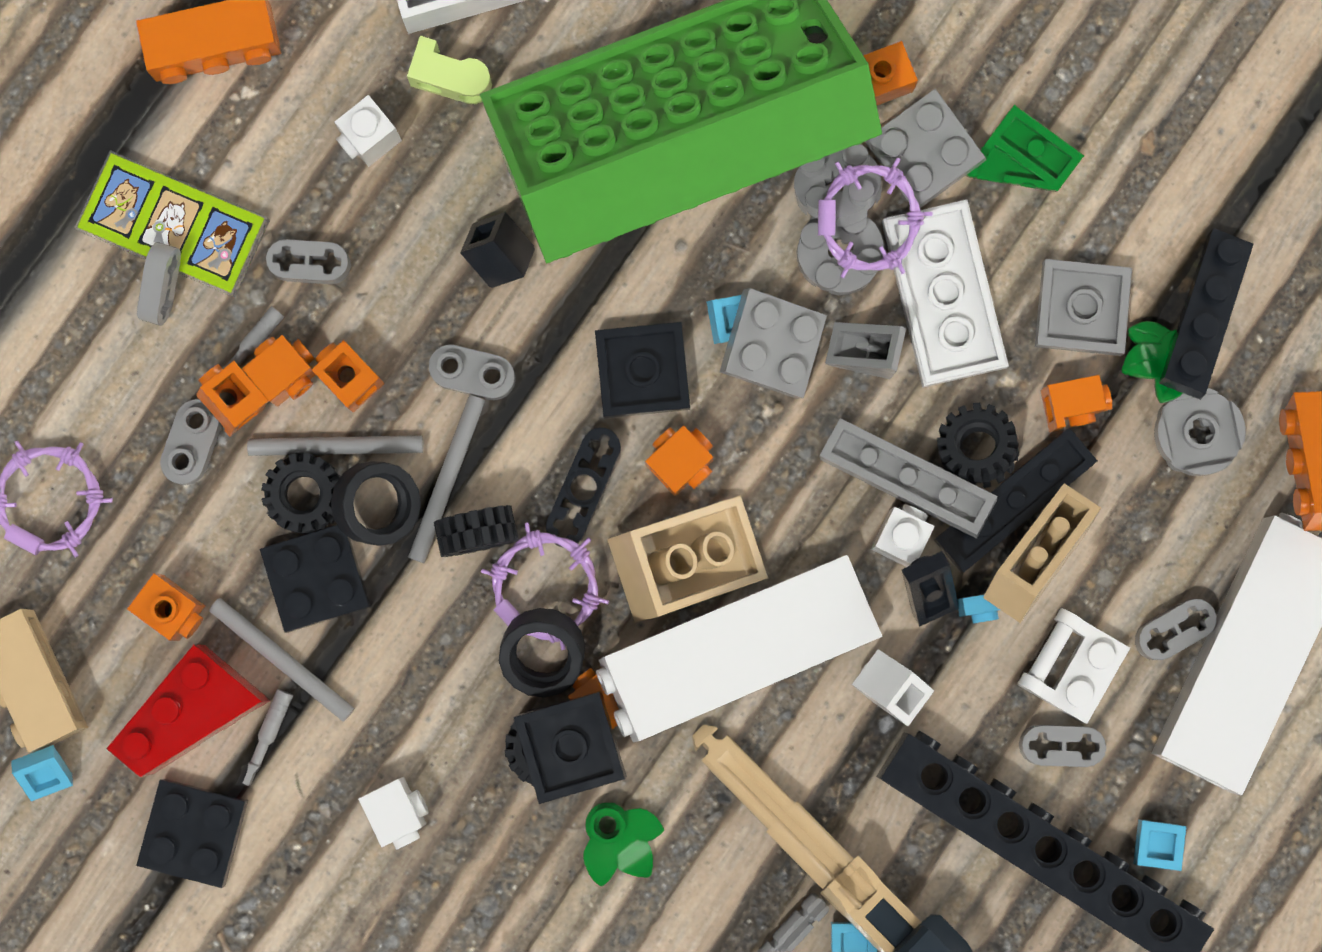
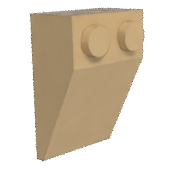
[607,495,768,623]

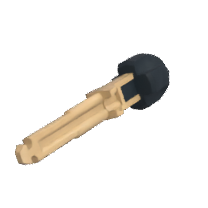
[692,725,973,952]

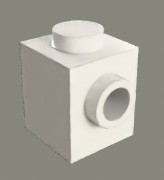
[334,95,402,167]
[871,504,935,567]
[852,649,934,726]
[358,777,429,850]

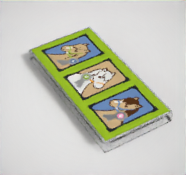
[74,150,270,298]

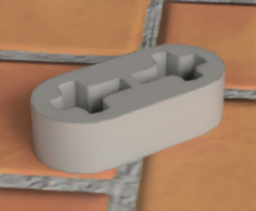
[266,239,351,284]
[137,242,181,326]
[1135,599,1217,660]
[1019,725,1106,767]

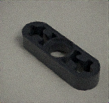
[546,428,621,548]

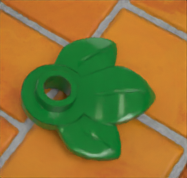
[1121,321,1184,403]
[583,802,664,886]

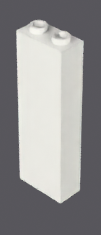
[1151,513,1322,795]
[596,555,883,743]

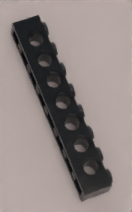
[876,730,1214,952]

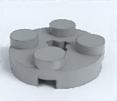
[794,144,882,227]
[796,216,884,295]
[1154,388,1246,476]

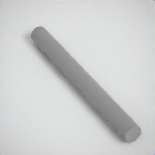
[408,395,485,563]
[247,436,424,456]
[209,598,355,722]

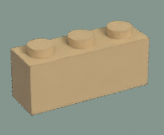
[983,484,1101,623]
[0,609,88,753]

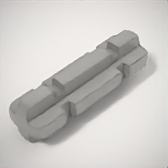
[757,893,829,952]

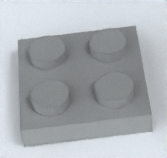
[865,89,986,208]
[1035,259,1132,356]
[720,288,827,399]

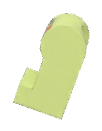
[407,36,492,104]

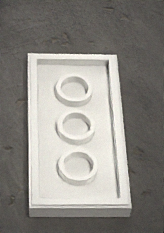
[882,200,1009,388]

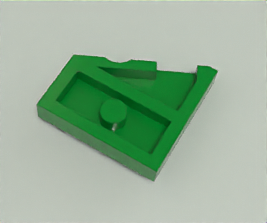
[966,105,1084,192]

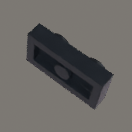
[901,551,959,627]

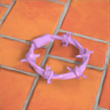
[818,158,933,278]
[0,441,113,558]
[481,523,609,650]

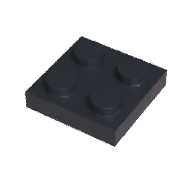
[595,322,690,419]
[260,525,371,633]
[513,691,627,804]
[136,778,248,888]

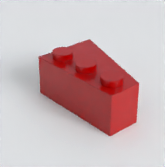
[106,644,271,777]

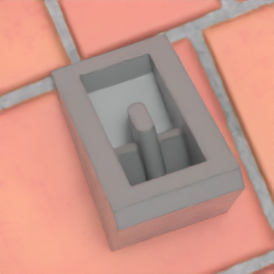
[825,322,906,379]

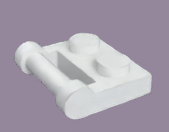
[1017,608,1130,724]

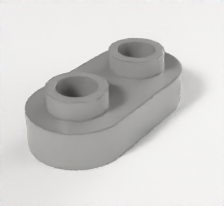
[429,345,516,400]
[160,399,222,485]

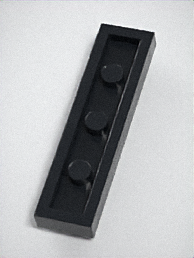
[1159,228,1254,400]
[934,427,1098,573]

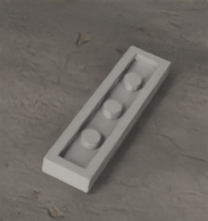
[819,418,998,538]

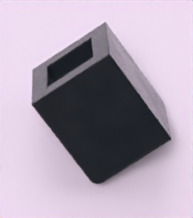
[460,212,535,288]

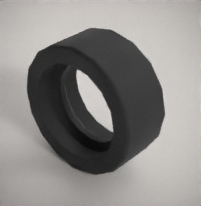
[331,461,421,546]
[499,608,586,698]

